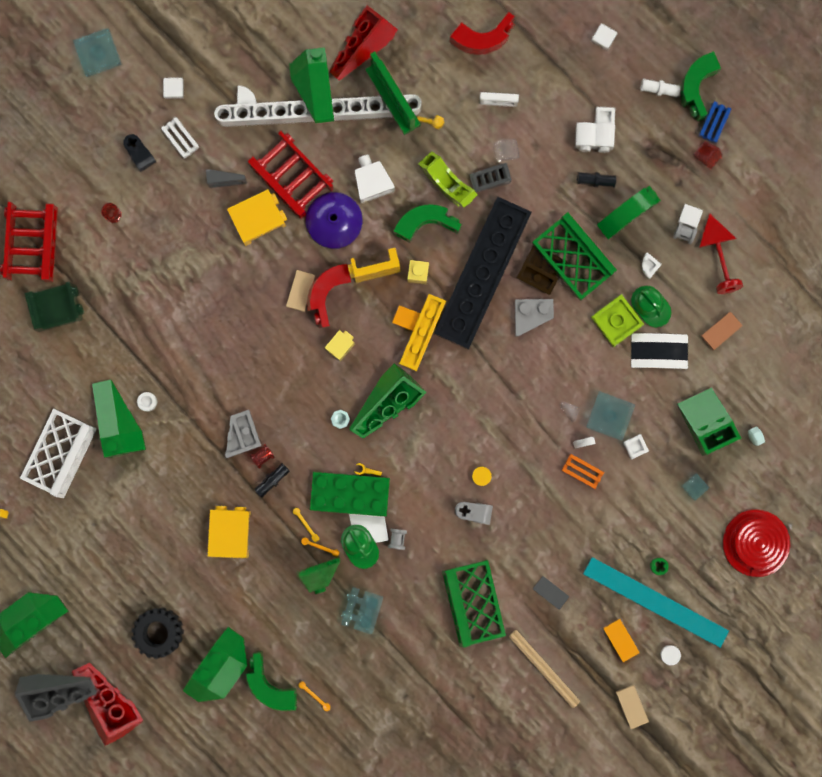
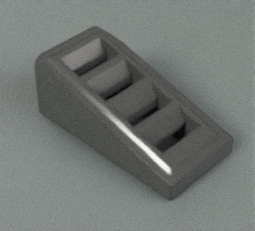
[469,163,512,193]
[206,169,247,188]

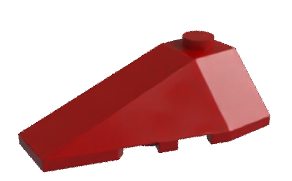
[329,5,398,81]
[72,663,143,746]

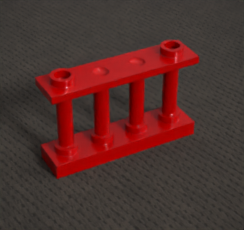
[247,131,334,219]
[0,202,58,282]

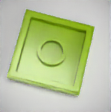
[591,294,645,347]

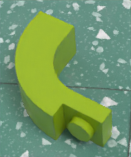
[418,151,477,208]

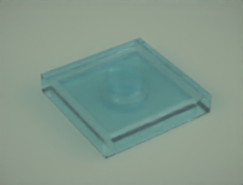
[73,28,122,77]
[586,391,635,441]

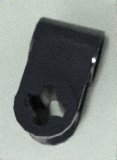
[123,134,156,172]

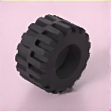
[131,608,184,659]

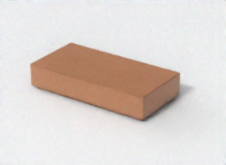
[700,311,743,351]

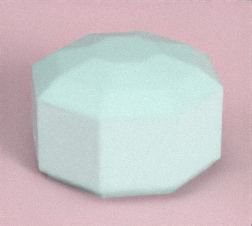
[331,410,350,429]
[748,427,765,446]

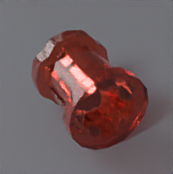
[101,203,122,223]
[250,444,275,469]

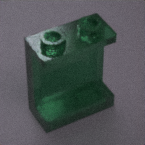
[24,281,84,332]

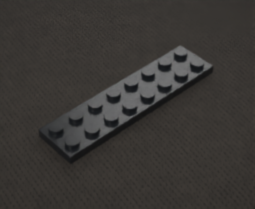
[434,196,532,350]

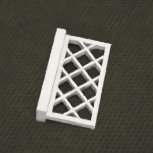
[20,409,97,498]

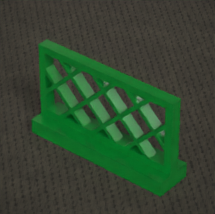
[365,51,421,135]
[532,212,617,301]
[442,560,506,648]

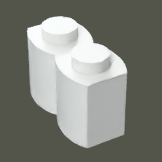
[575,122,615,153]

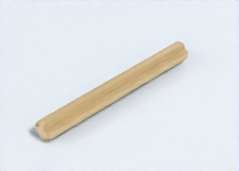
[509,630,580,708]

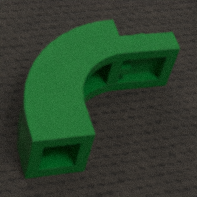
[680,51,721,121]
[597,186,661,240]
[393,204,462,243]
[246,651,297,711]

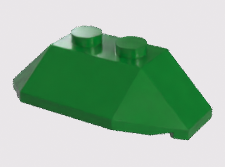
[0,592,69,658]
[183,627,248,702]

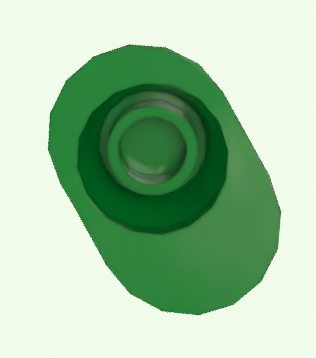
[631,285,672,328]
[341,525,379,569]

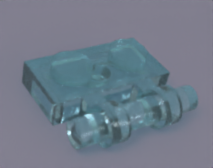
[341,587,384,634]

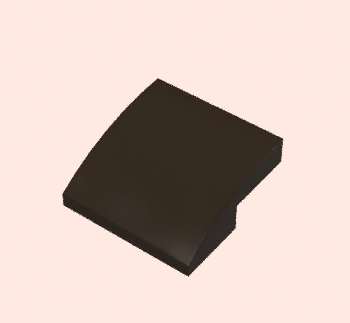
[516,245,568,295]

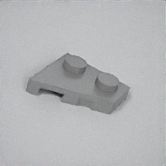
[515,299,554,337]
[225,410,262,458]

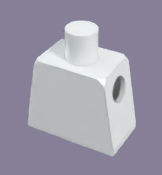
[355,155,395,204]

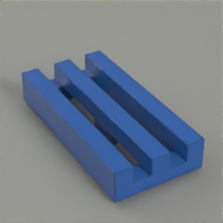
[698,101,731,144]

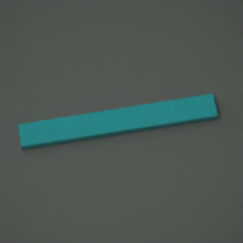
[583,557,729,648]

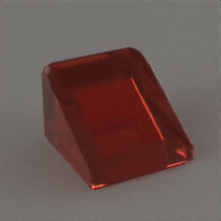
[693,141,722,169]

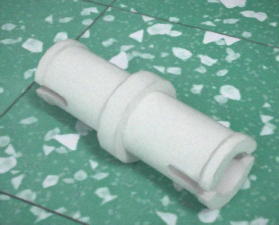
[640,79,680,97]

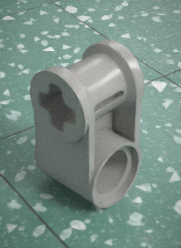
[455,502,493,525]

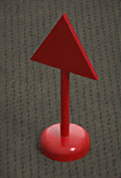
[699,214,743,294]

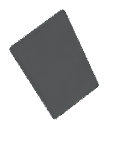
[533,576,569,610]

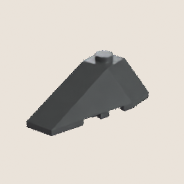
[15,674,97,722]

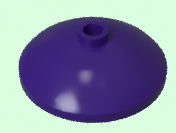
[306,192,363,249]

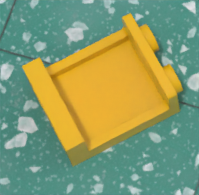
[227,189,287,246]
[348,248,400,283]
[208,506,251,558]

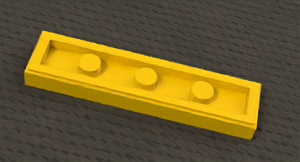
[399,294,446,372]

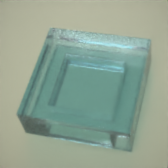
[682,473,709,501]

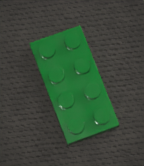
[310,472,390,517]

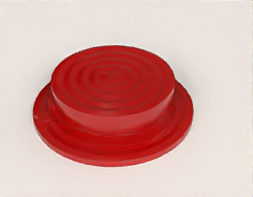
[723,509,790,577]

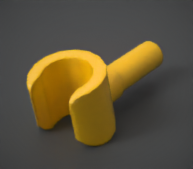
[417,115,445,129]
[354,463,382,476]

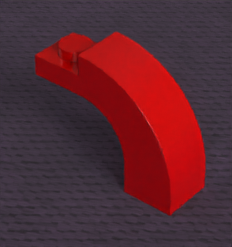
[449,12,515,55]
[307,264,351,328]

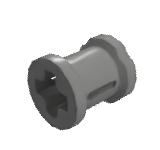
[673,222,697,245]
[388,529,407,550]

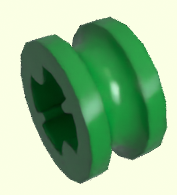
[650,558,669,575]

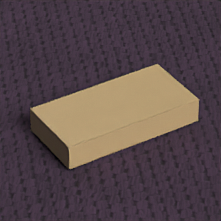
[286,270,316,312]
[616,685,649,729]

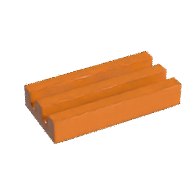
[561,454,605,489]

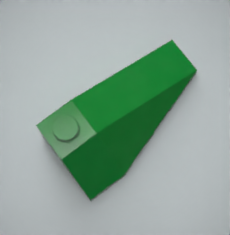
[289,47,334,123]
[349,363,427,438]
[92,379,146,458]
[298,557,341,594]

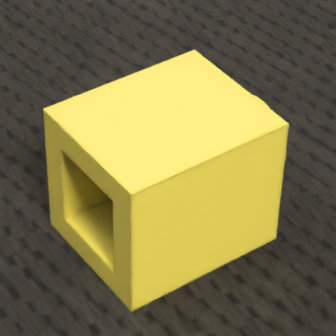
[408,260,429,285]
[325,330,355,362]

